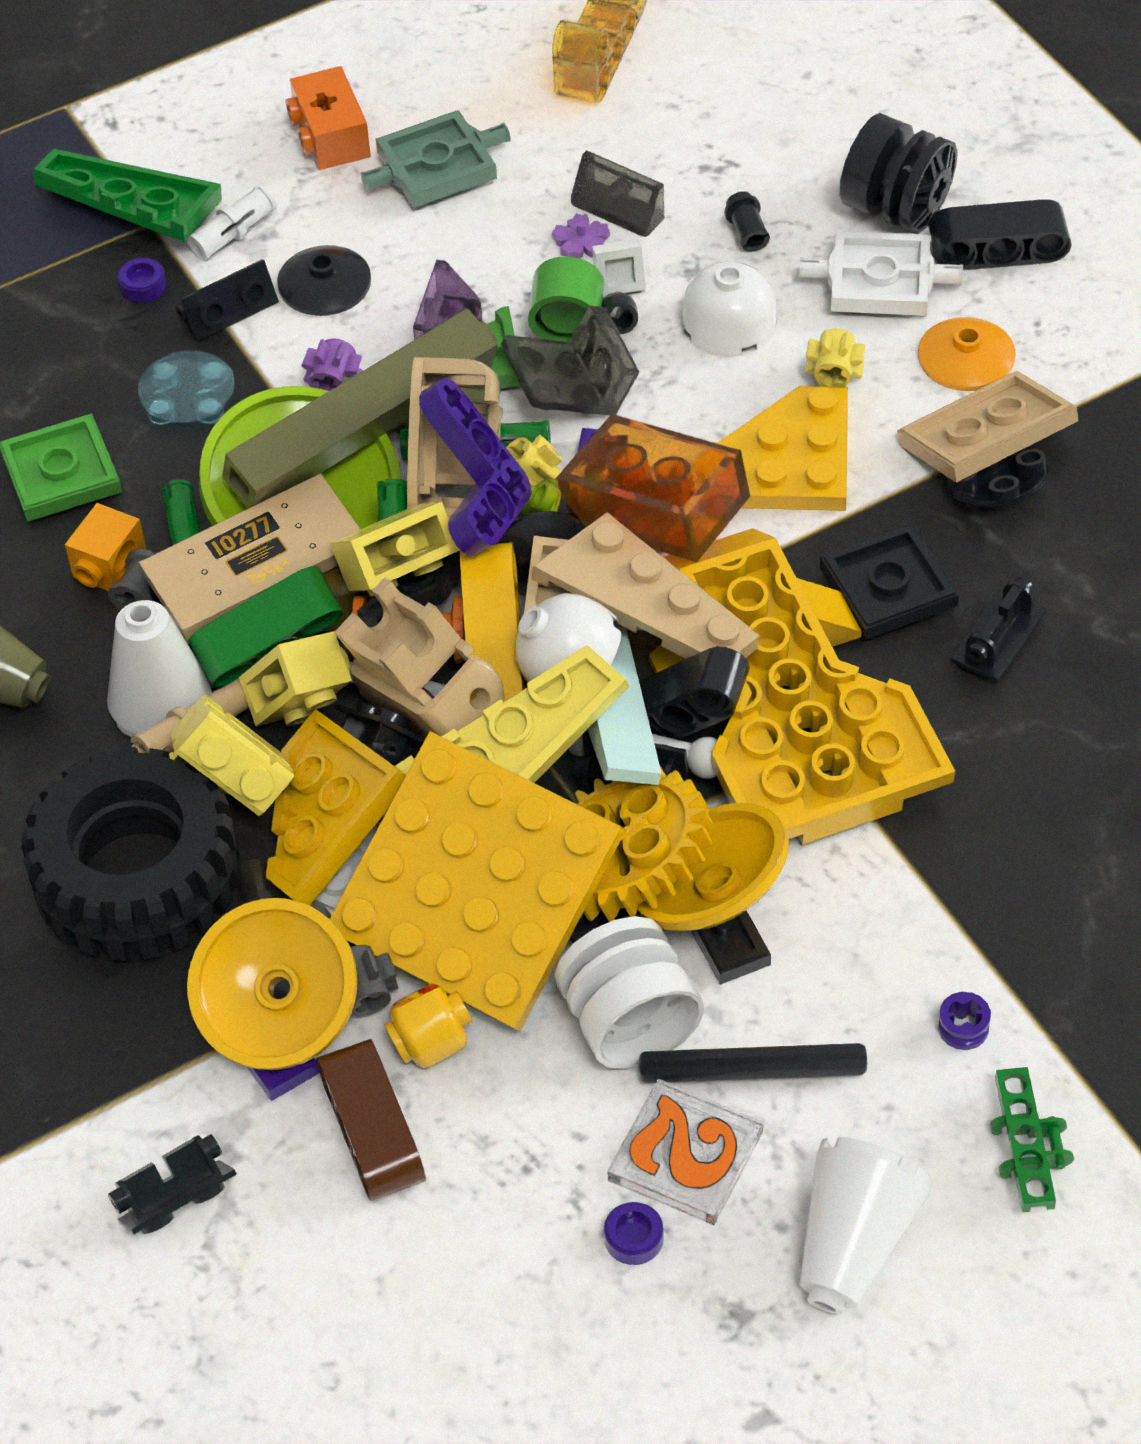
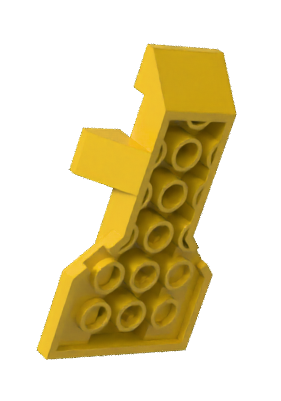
[649,528,956,845]

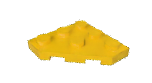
[697,386,848,511]
[266,709,406,906]

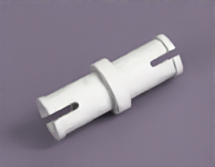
[187,185,277,260]

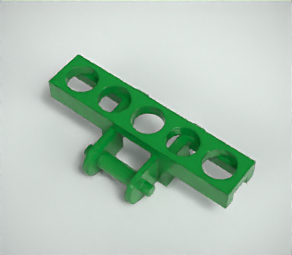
[990,1067,1074,1212]

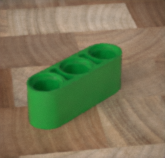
[188,566,343,688]

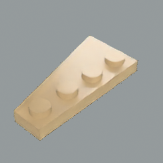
[532,512,760,659]

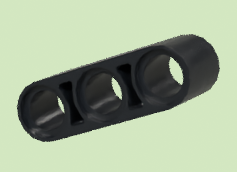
[928,199,1072,270]
[639,646,750,740]

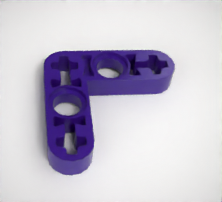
[419,378,532,557]

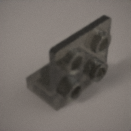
[501,306,640,416]

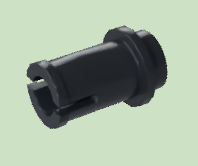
[724,191,770,252]

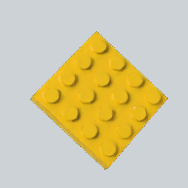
[330,731,626,1032]

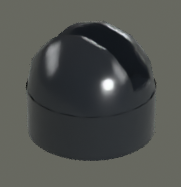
[600,291,638,334]

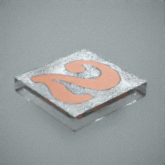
[607,1079,764,1225]

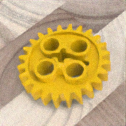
[575,766,714,921]

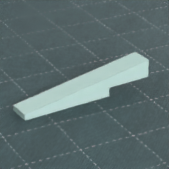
[587,616,661,785]

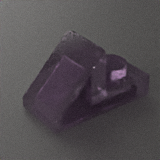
[413,259,483,340]

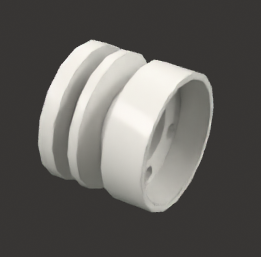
[555,916,704,1069]

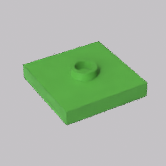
[0,413,122,522]

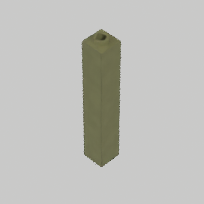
[223,308,498,509]

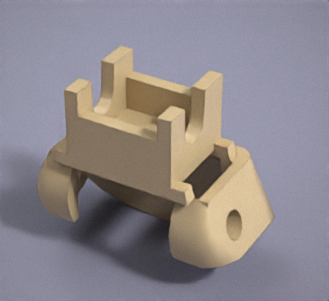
[407,357,503,519]
[334,577,505,742]

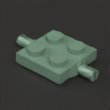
[361,110,511,208]

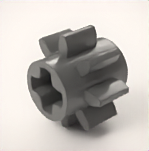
[350,945,399,1016]

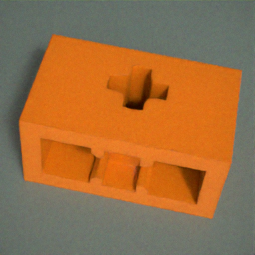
[285,66,371,170]

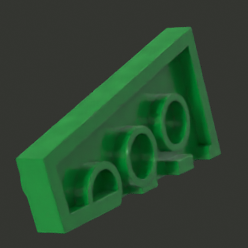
[34,149,222,242]

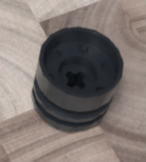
[839,113,958,234]

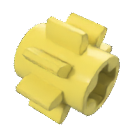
[805,328,865,387]
[506,435,562,486]

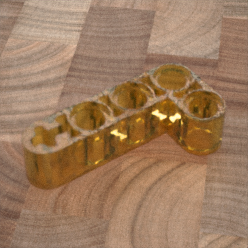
[552,0,647,103]

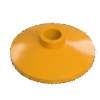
[918,317,1016,391]

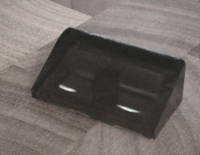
[571,150,664,237]

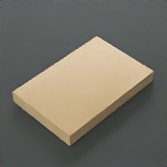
[897,371,1078,483]

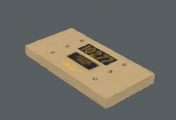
[139,473,360,641]

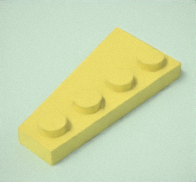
[395,645,629,783]

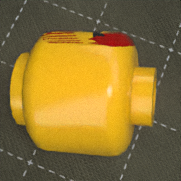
[384,983,473,1068]

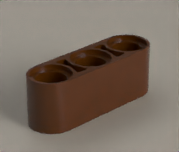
[316,1039,426,1201]

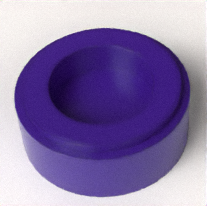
[118,258,167,303]
[604,1202,664,1265]

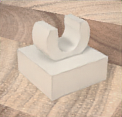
[592,239,646,297]

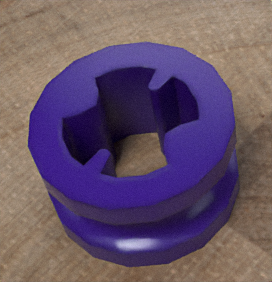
[938,991,991,1050]

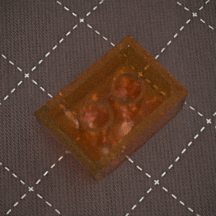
[556,414,750,563]

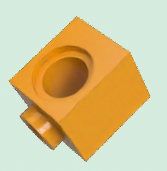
[65,503,147,591]

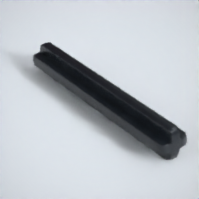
[639,1043,867,1083]

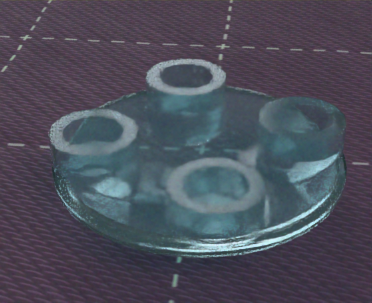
[138,350,235,425]

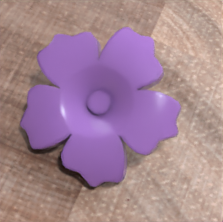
[552,213,610,258]

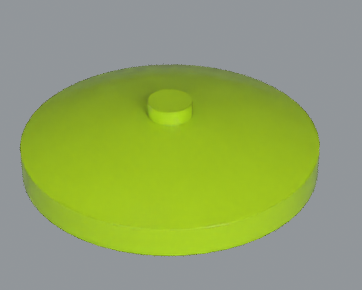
[199,386,401,572]

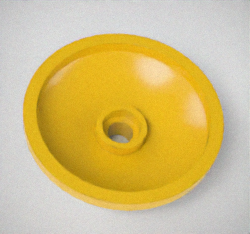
[637,803,789,931]
[187,898,358,1070]

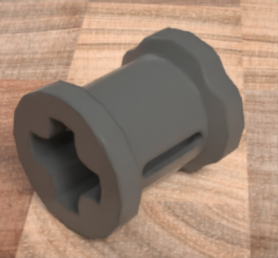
[108,548,156,611]

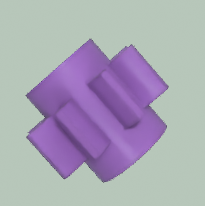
[301,338,363,391]

